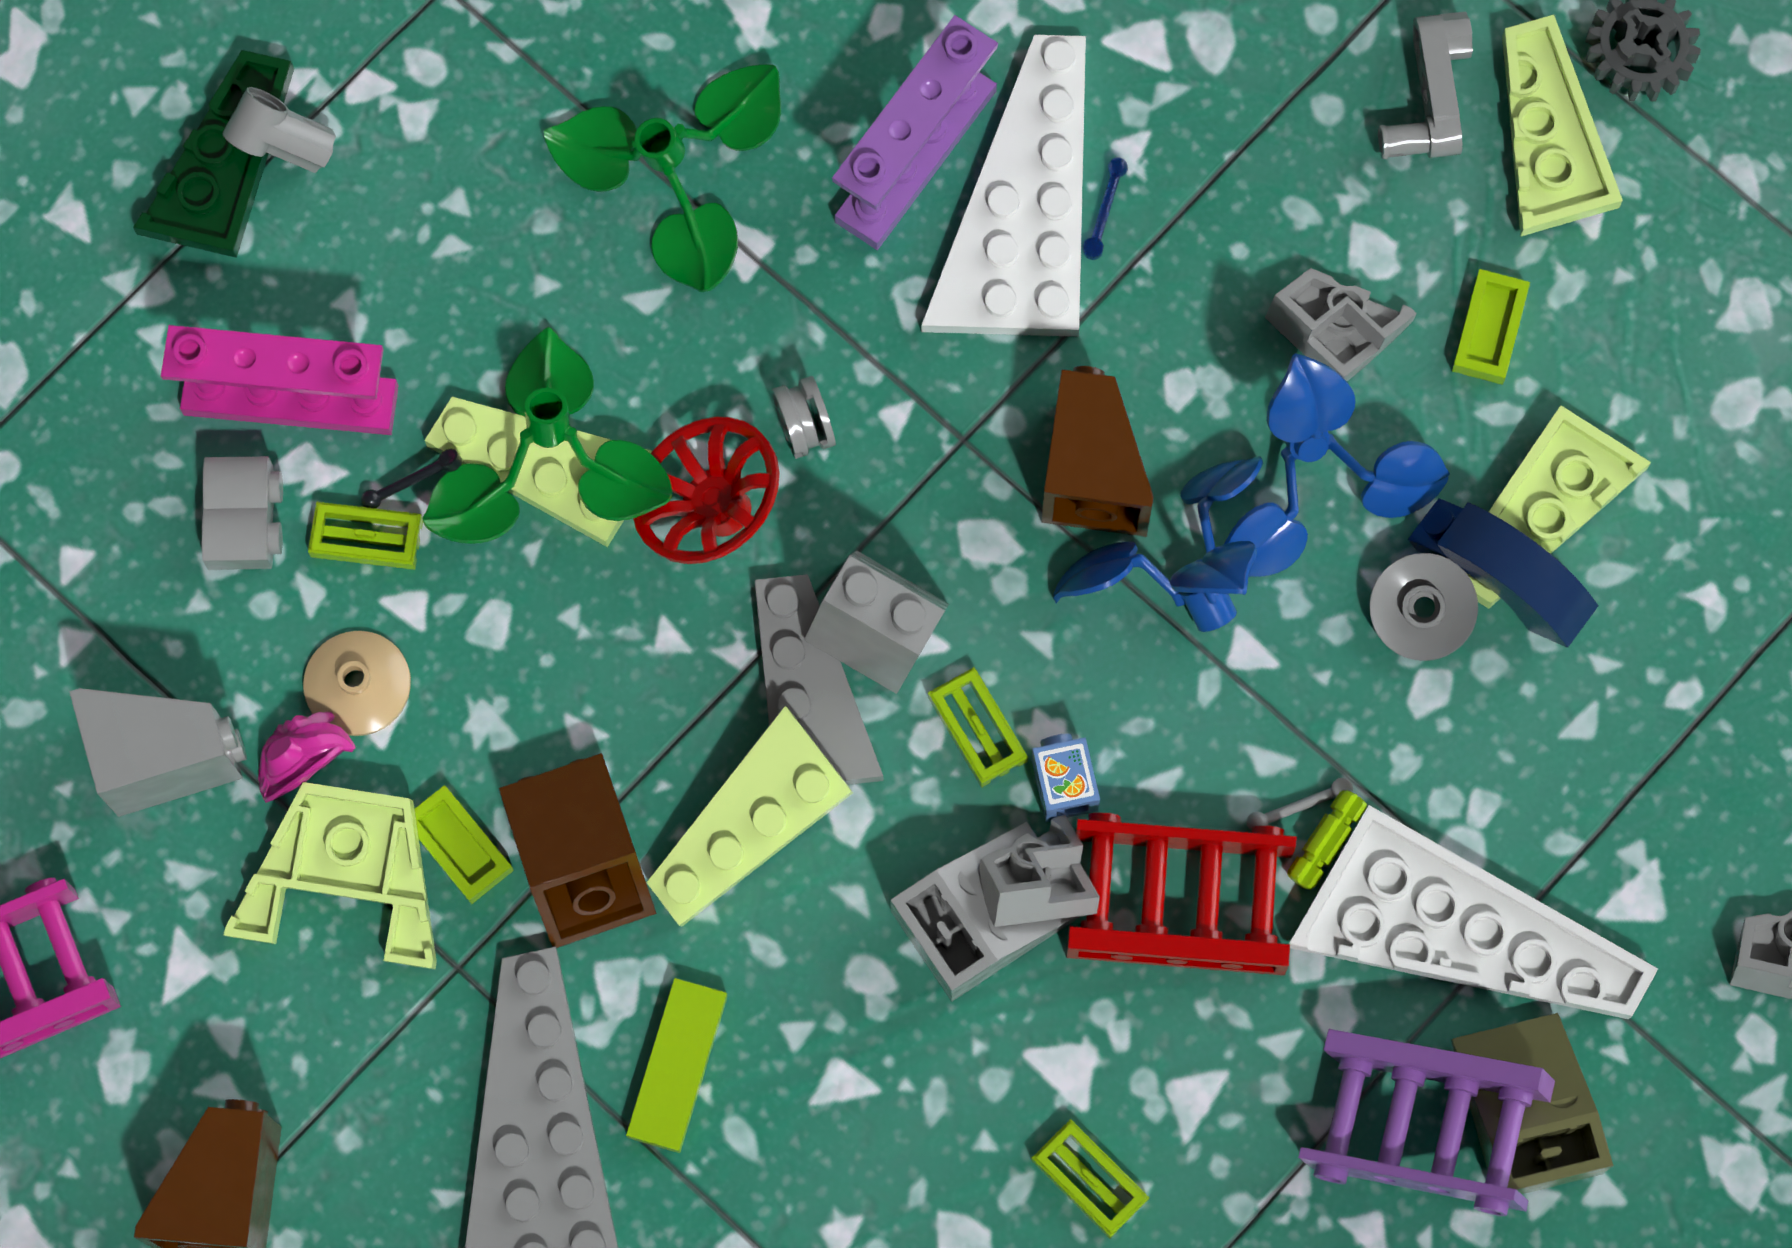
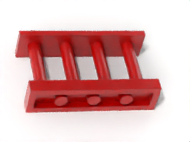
[1067,813,1297,976]

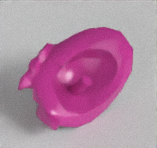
[258,712,356,803]

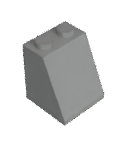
[804,551,949,694]
[69,688,247,817]

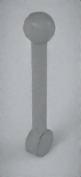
[1247,778,1353,830]

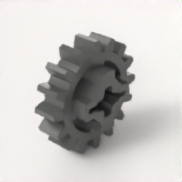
[1585,0,1701,102]

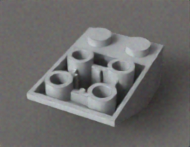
[890,822,1081,1002]

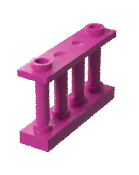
[161,325,399,435]
[0,878,121,1058]

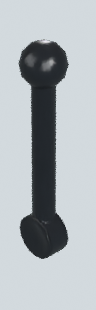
[361,449,462,509]

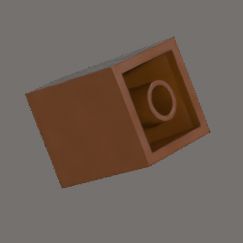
[1042,366,1153,537]
[499,753,657,948]
[134,1099,282,1248]

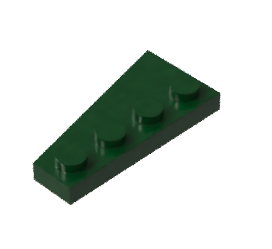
[133,50,294,258]

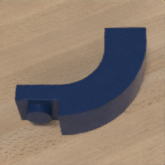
[1408,498,1599,648]

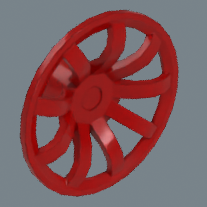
[633,417,780,564]

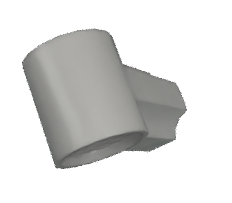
[223,87,336,173]

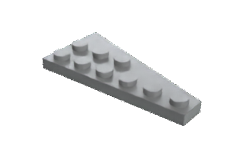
[465,947,619,1248]

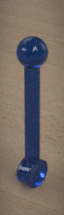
[1083,157,1128,260]

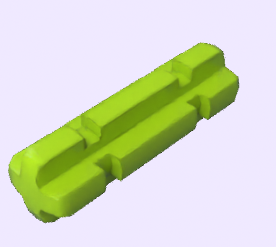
[1287,790,1367,890]

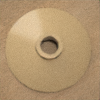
[303,631,411,736]

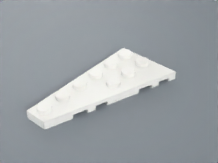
[921,35,1086,337]
[1289,805,1658,1019]

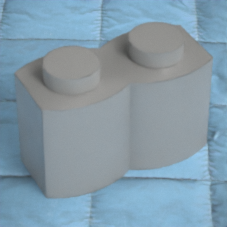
[202,456,283,570]

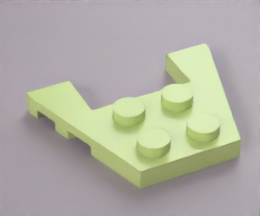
[224,782,437,969]

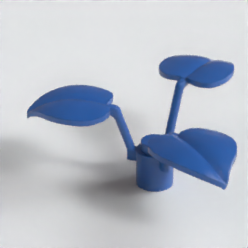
[1224,353,1450,577]
[1053,456,1263,632]

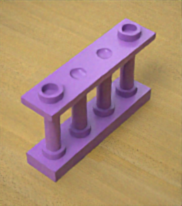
[832,15,998,251]
[1298,1029,1555,1216]

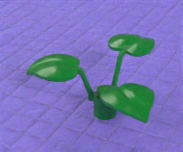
[544,64,781,292]
[422,327,672,544]

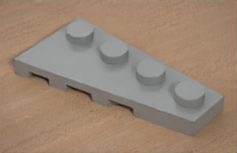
[755,574,884,785]

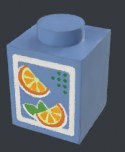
[1031,734,1100,822]

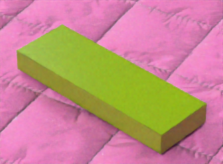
[626,978,728,1153]

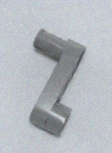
[1378,11,1473,159]

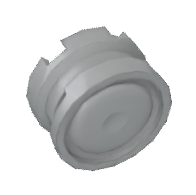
[771,376,836,459]

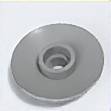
[1370,553,1478,661]

